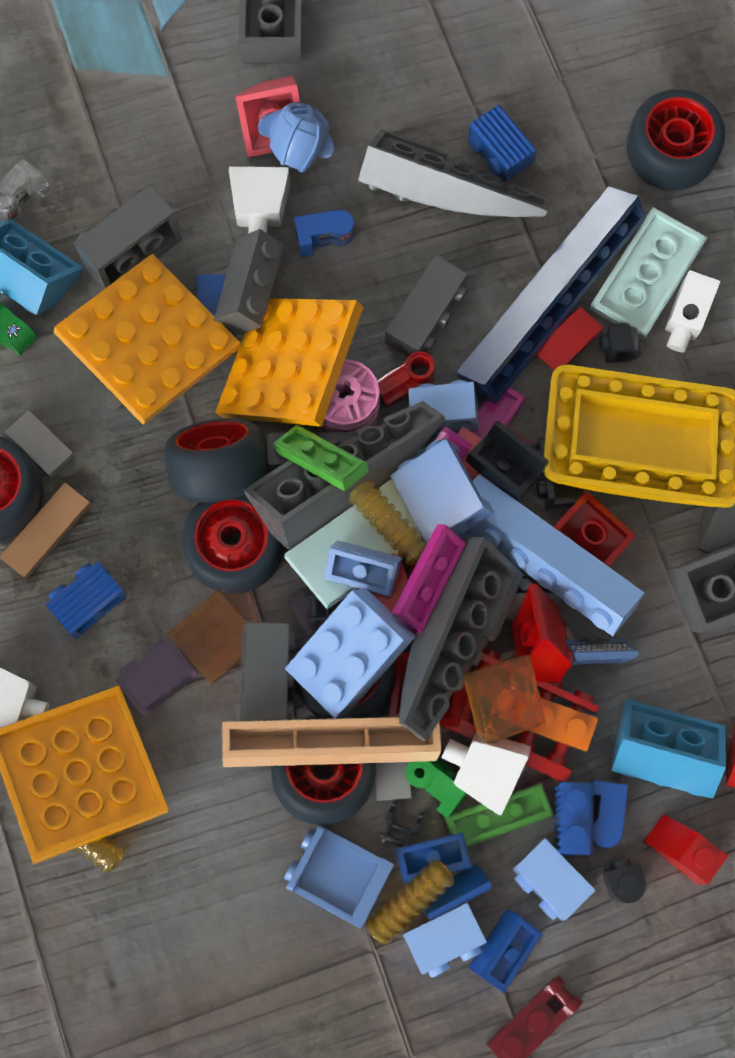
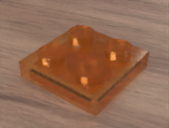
[167,590,247,685]
[463,655,546,745]

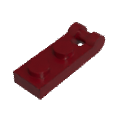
[485,975,583,1058]

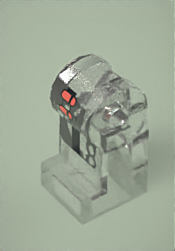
[0,158,51,220]

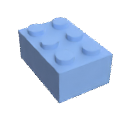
[285,588,416,718]

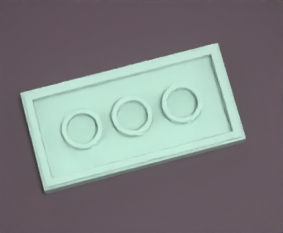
[589,207,708,341]
[285,479,424,609]

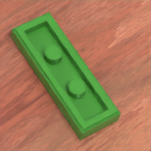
[273,425,369,491]
[444,782,554,847]

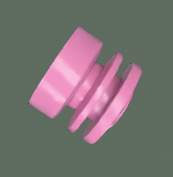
[317,359,380,432]

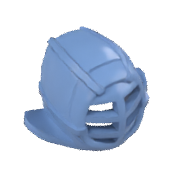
[257,102,334,172]

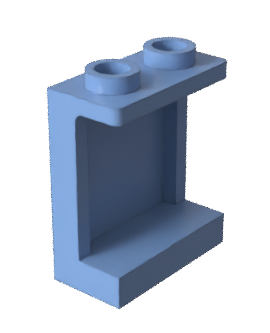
[390,439,495,544]
[284,824,394,929]

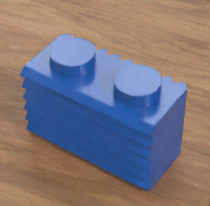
[468,105,537,182]
[45,561,127,639]
[553,782,593,857]

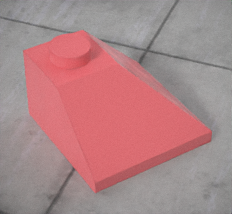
[235,76,300,158]

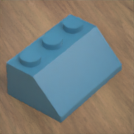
[0,218,84,315]
[611,699,726,799]

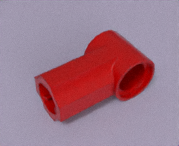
[378,352,435,408]

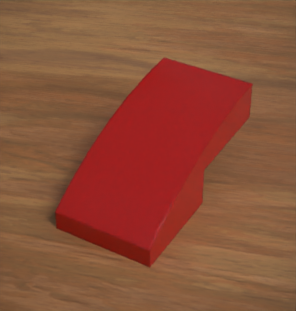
[536,307,604,370]

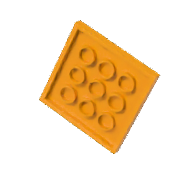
[54,253,241,425]
[215,298,364,427]
[0,685,168,865]

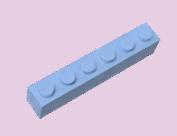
[468,474,645,636]

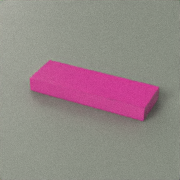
[391,524,466,633]

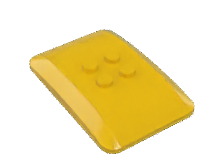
[543,365,735,508]

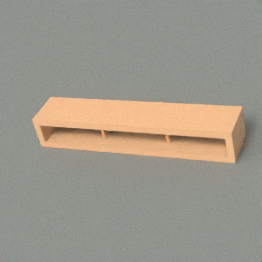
[222,717,441,767]

